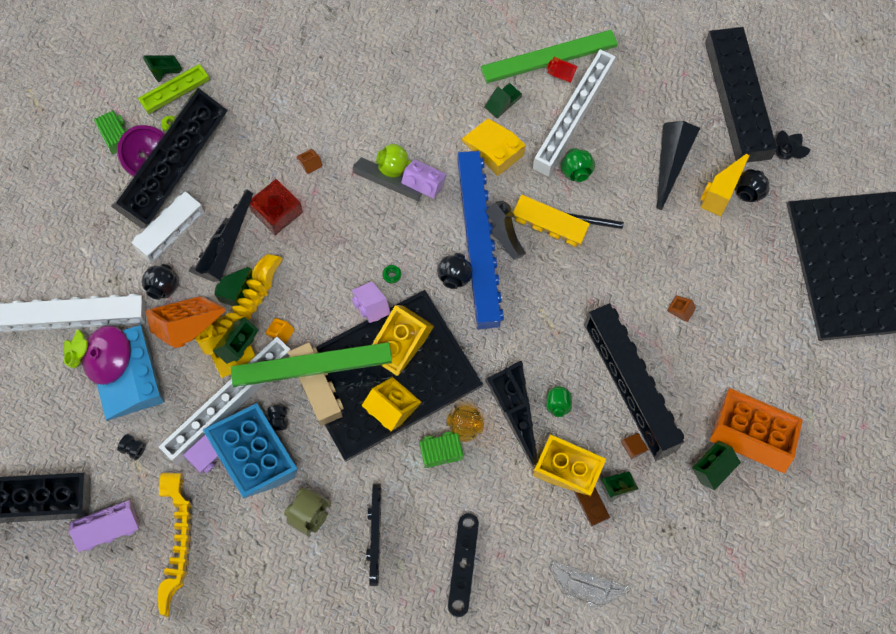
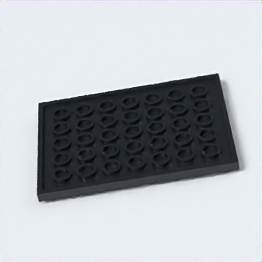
[787,191,896,341]
[298,290,483,462]

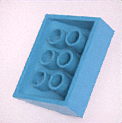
[97,325,164,421]
[203,403,297,499]

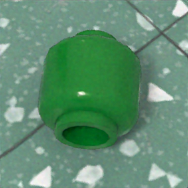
[546,386,572,417]

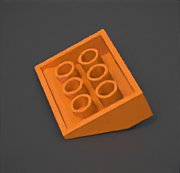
[145,296,225,348]
[709,388,803,474]

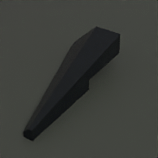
[656,121,700,210]
[189,189,254,282]
[485,360,538,466]

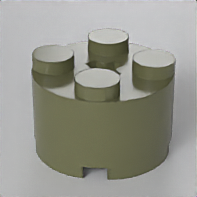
[284,487,331,537]

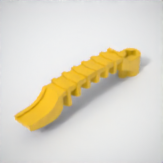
[195,254,283,355]
[157,473,192,617]

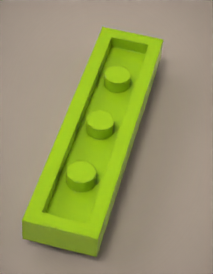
[138,64,210,114]

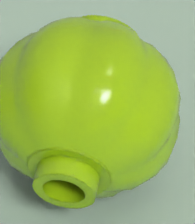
[376,144,411,177]

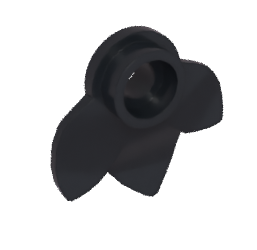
[776,130,810,160]

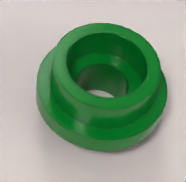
[382,265,401,284]

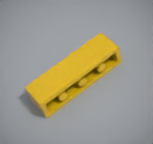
[513,194,590,247]

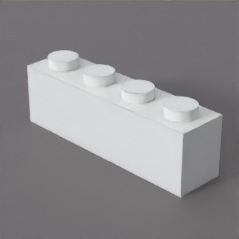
[131,192,204,264]

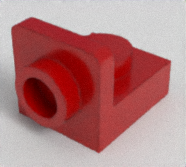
[547,56,578,83]

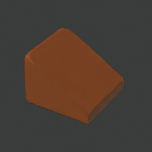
[296,149,323,174]
[667,295,696,322]
[621,433,649,460]

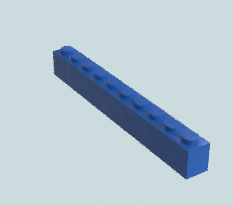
[457,151,504,329]

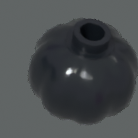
[735,169,770,202]
[437,253,473,289]
[142,264,178,300]

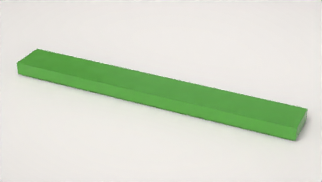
[481,29,618,84]
[230,342,392,387]

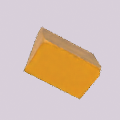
[265,318,295,344]

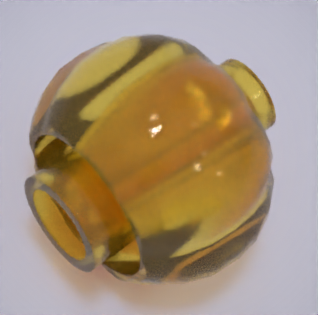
[447,405,484,442]

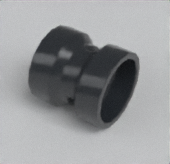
[268,406,288,431]
[117,434,146,461]

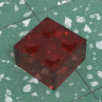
[249,179,303,235]

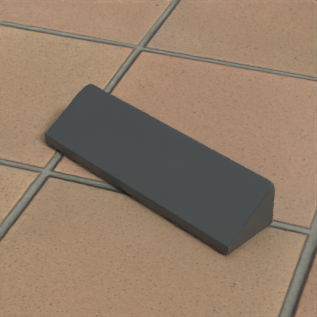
[352,157,423,201]

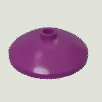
[117,125,163,176]
[82,326,130,385]

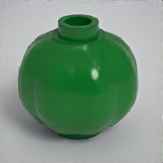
[561,148,595,182]

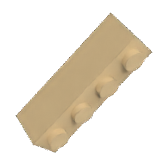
[288,343,344,427]

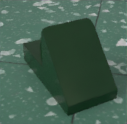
[143,55,182,83]
[484,83,522,118]
[601,471,638,502]

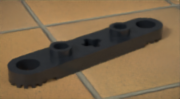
[366,483,382,586]
[448,513,479,618]

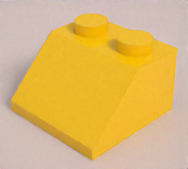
[362,377,421,431]

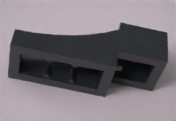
[485,200,526,260]

